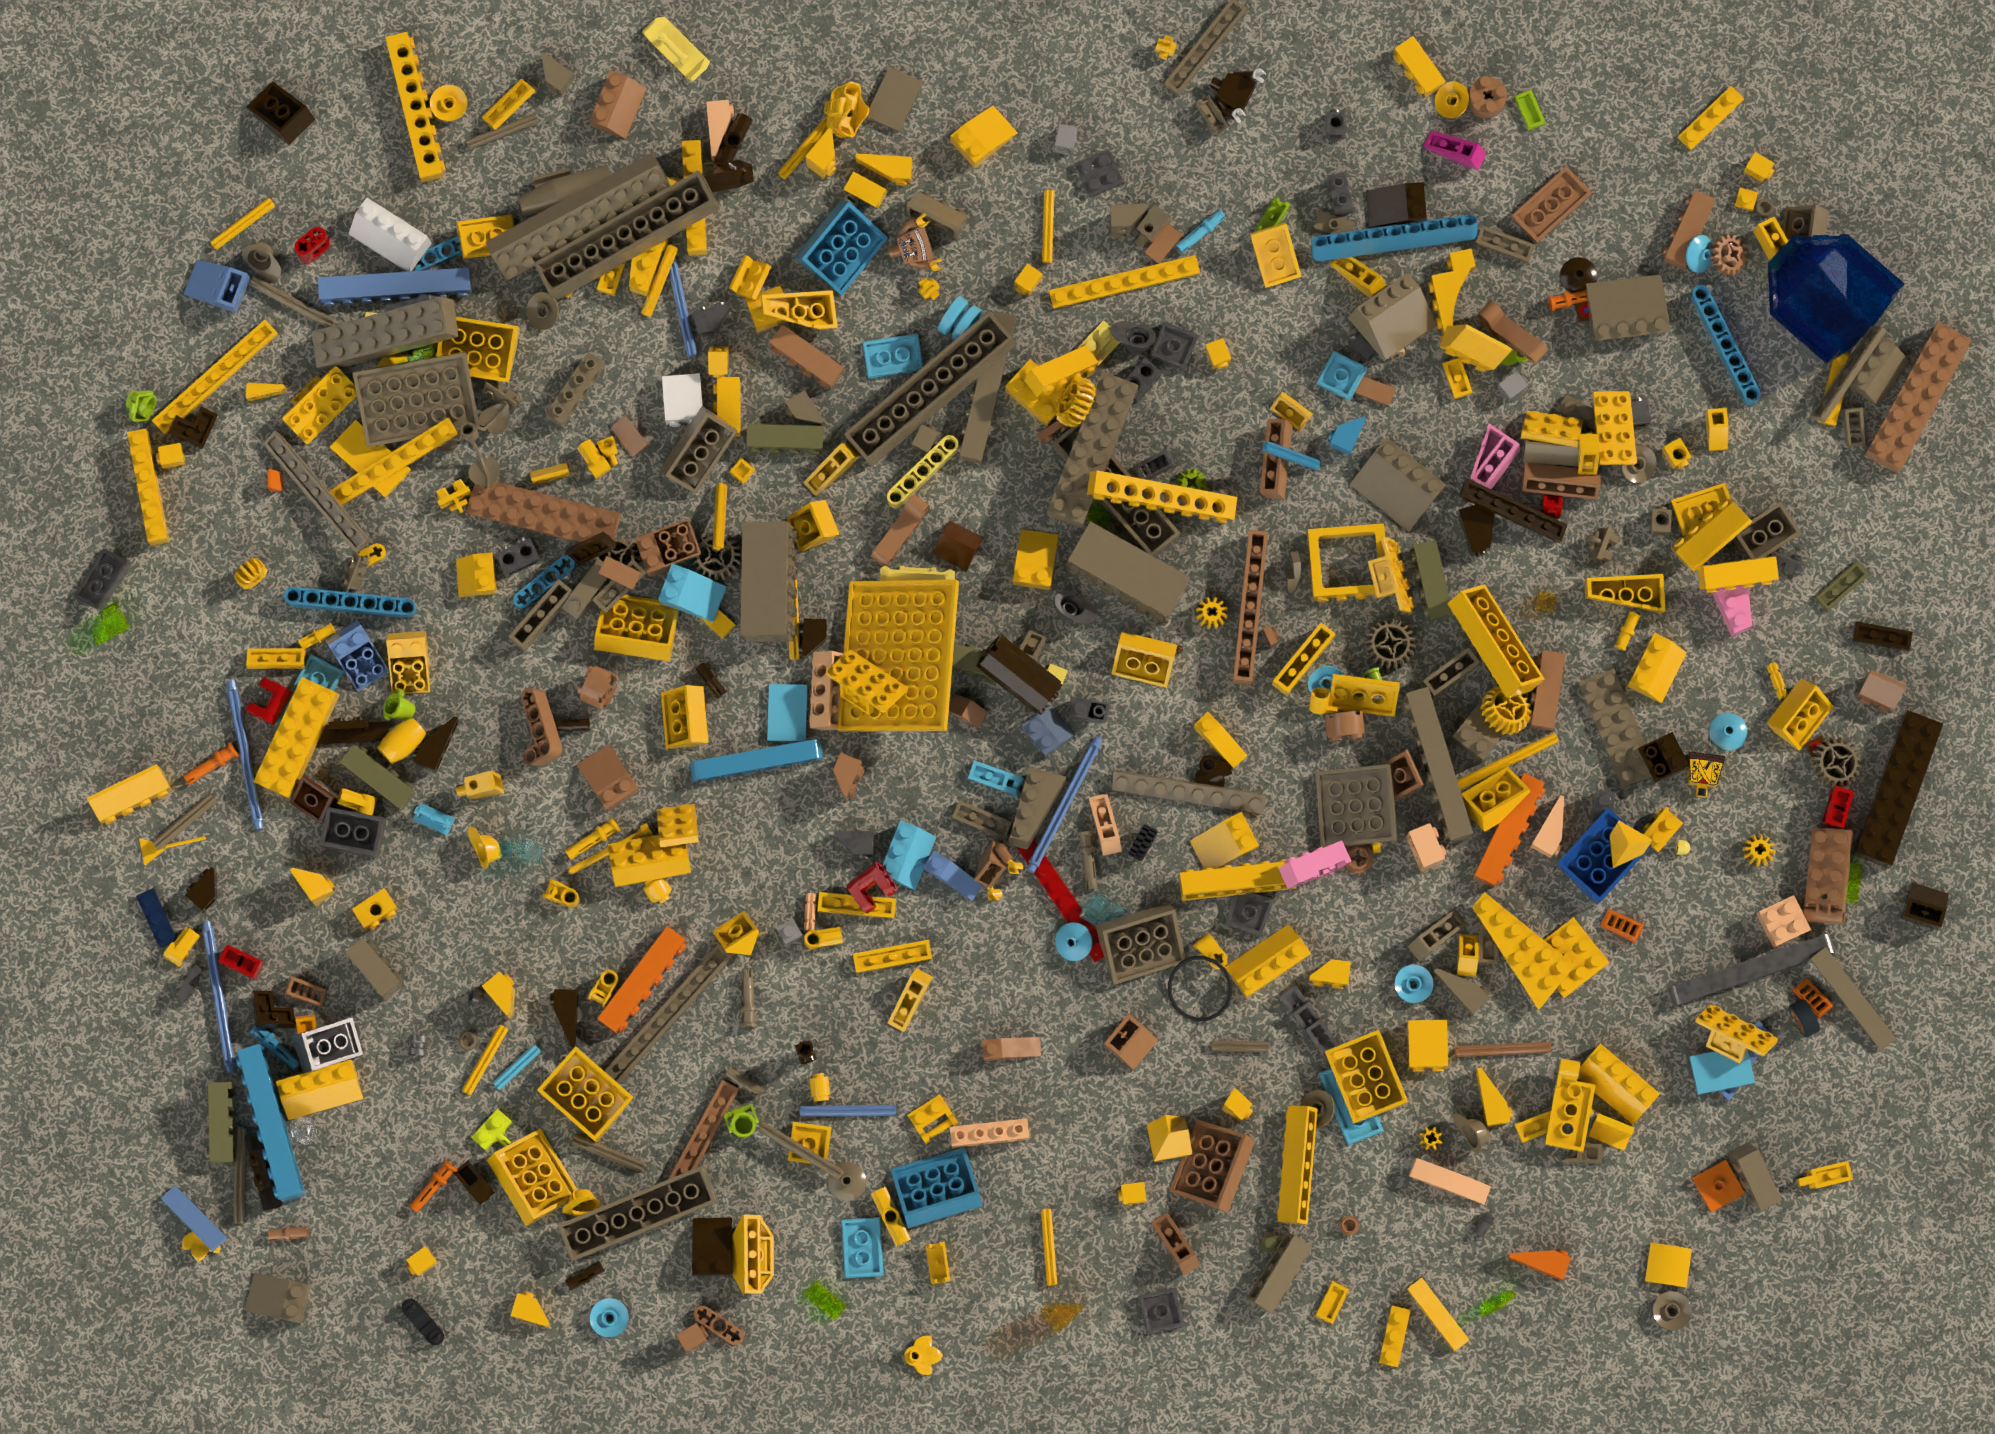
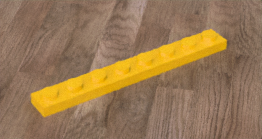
[1049,255,1200,309]
[152,320,278,435]
[330,418,459,506]

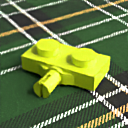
[471,1109,513,1151]

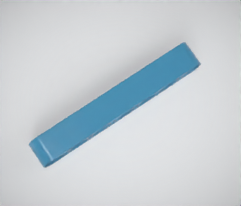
[1691,285,1761,406]
[284,587,417,618]
[689,739,823,783]

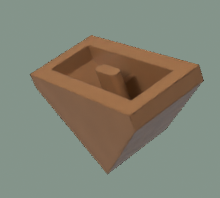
[949,694,988,729]

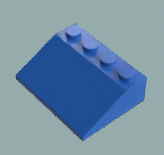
[1557,807,1651,905]

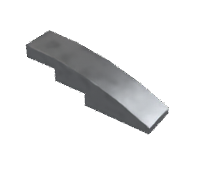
[1279,984,1339,1061]

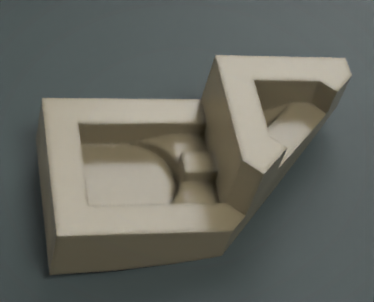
[1285,551,1301,593]
[1564,1144,1603,1164]

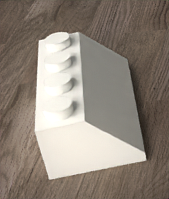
[349,198,431,272]

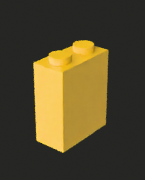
[1407,1020,1448,1072]

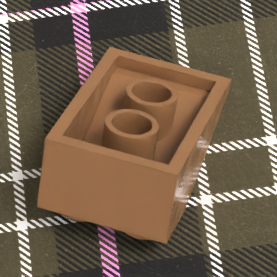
[577,744,640,813]

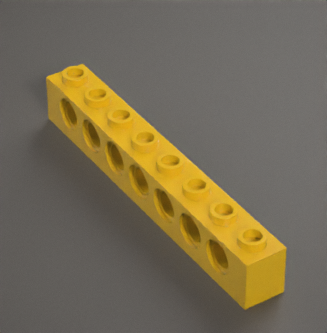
[385,32,446,183]
[1087,470,1237,523]

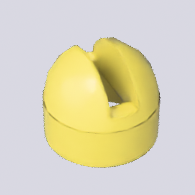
[1676,839,1691,855]

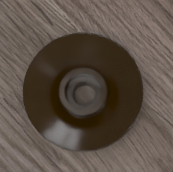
[1560,257,1598,293]

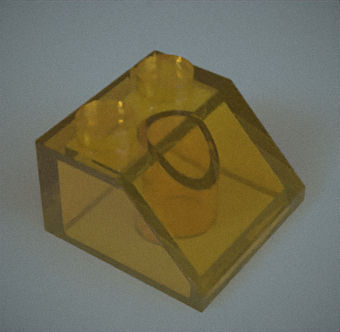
[1040,1303,1085,1335]

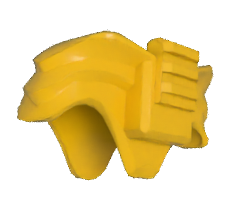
[824,82,869,138]

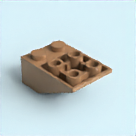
[635,519,701,577]

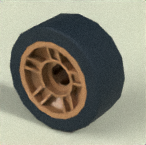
[1789,999,1820,1038]

